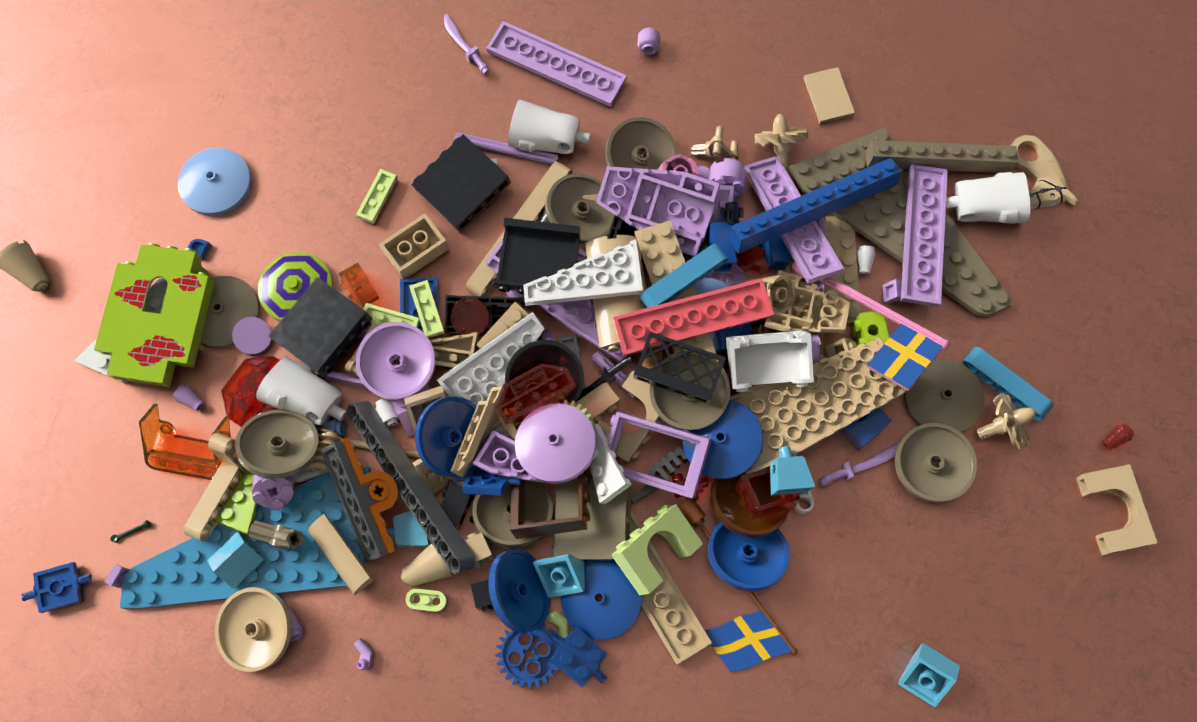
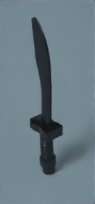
[577,355,634,401]

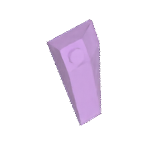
[473,430,552,484]

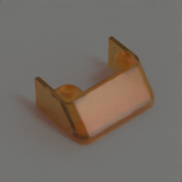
[139,404,231,480]

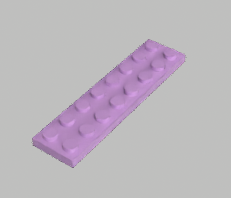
[486,21,627,107]
[744,156,844,284]
[901,164,948,307]

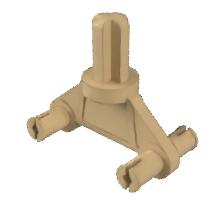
[691,126,739,160]

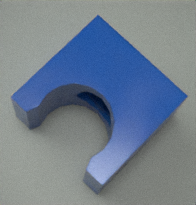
[839,408,892,452]

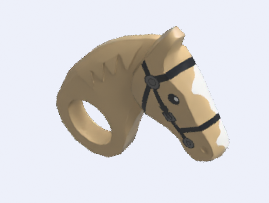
[1011,135,1078,209]

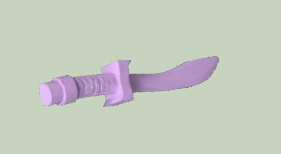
[444,14,490,75]
[818,442,900,487]

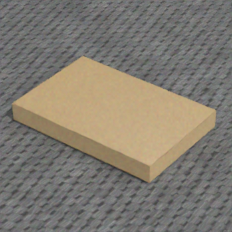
[803,67,855,124]

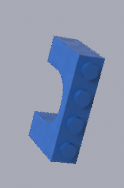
[706,221,791,272]

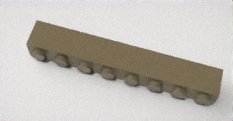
[866,140,1019,173]

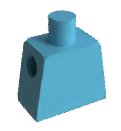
[770,446,815,496]
[386,511,431,548]

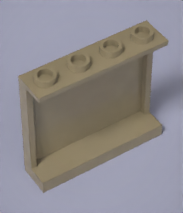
[551,478,631,560]

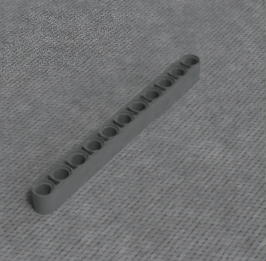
[347,400,475,574]

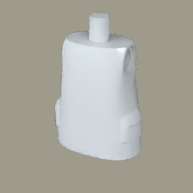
[508,99,590,154]
[946,172,1030,224]
[256,356,347,425]

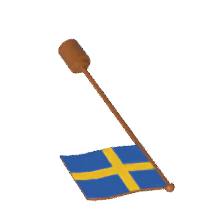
[677,498,798,672]

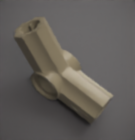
[249,520,304,549]

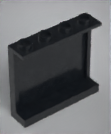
[411,134,511,233]
[494,218,581,295]
[269,277,373,378]

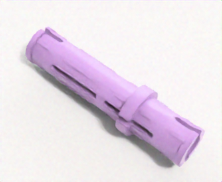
[591,350,635,398]

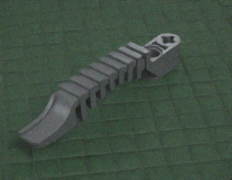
[631,435,724,504]

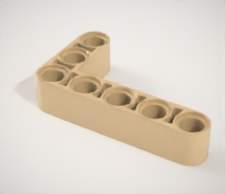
[184,433,247,542]

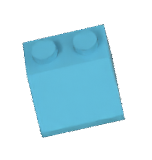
[898,643,960,707]

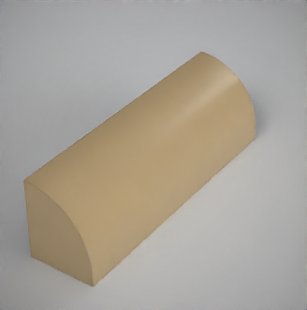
[308,514,374,596]

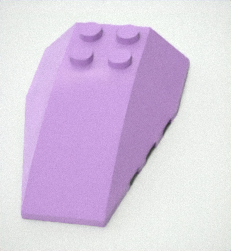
[596,166,720,256]

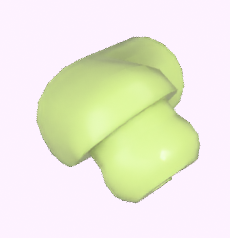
[547,611,569,638]

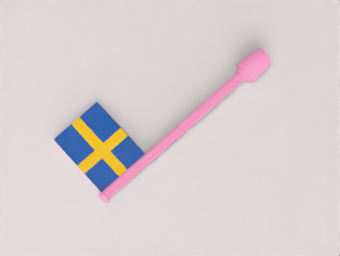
[792,261,950,391]

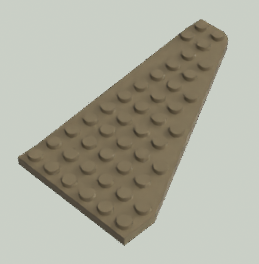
[789,128,1013,317]

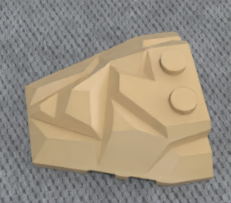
[764,270,850,333]

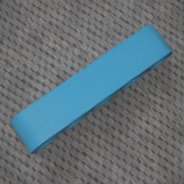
[640,243,729,308]
[962,347,1054,421]

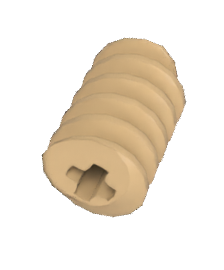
[308,429,343,473]

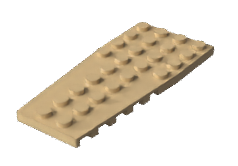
[729,338,907,477]

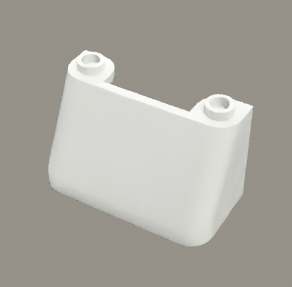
[726,331,814,392]

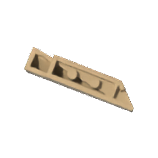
[450,386,509,478]

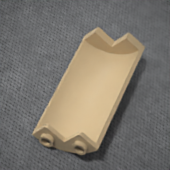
[585,235,647,353]

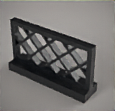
[633,331,726,405]

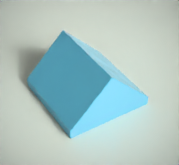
[207,532,265,589]
[533,554,585,598]

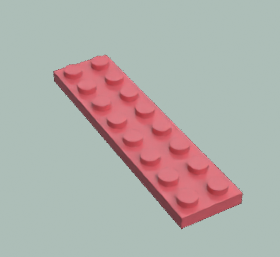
[612,278,774,356]

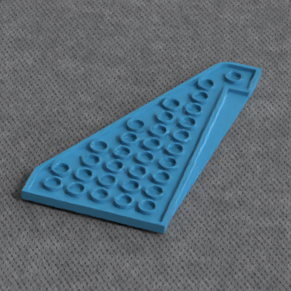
[119,467,371,609]

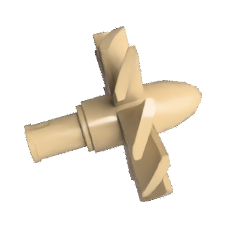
[755,114,808,169]
[977,393,1036,449]

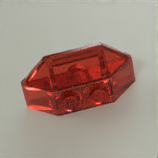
[221,356,280,427]
[496,364,576,425]

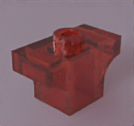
[735,246,768,275]

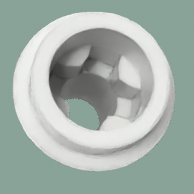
[857,246,876,275]

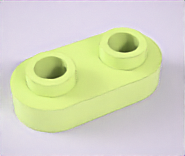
[406,589,447,612]

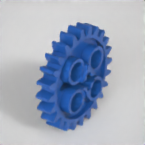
[495,623,560,689]

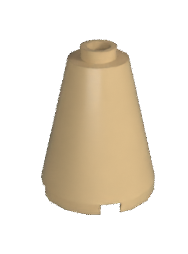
[0,240,49,292]
[744,275,795,313]
[401,543,458,587]

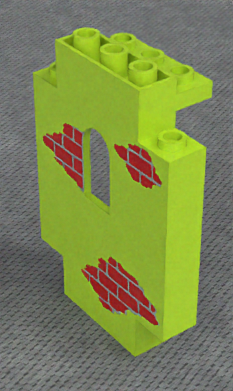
[94,243,215,387]

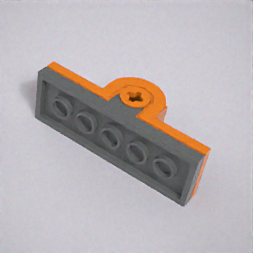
[321,437,398,562]

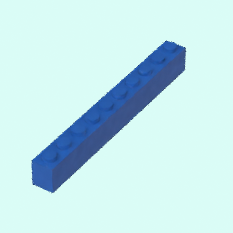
[729,158,902,254]

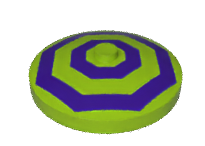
[258,252,334,322]

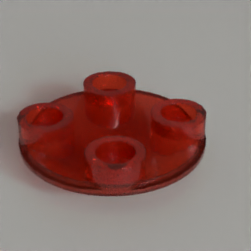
[451,298,489,335]

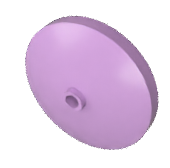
[356,322,436,400]
[515,403,596,484]

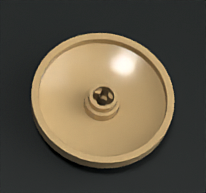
[215,587,292,672]

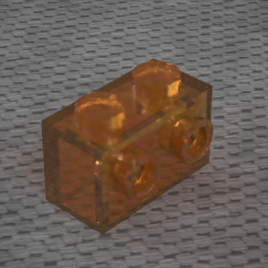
[338,262,379,308]

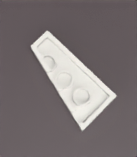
[590,424,632,504]

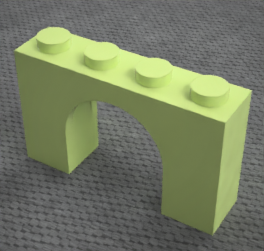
[612,504,703,595]

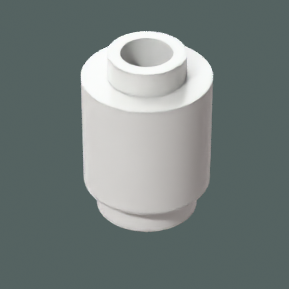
[375,398,400,428]

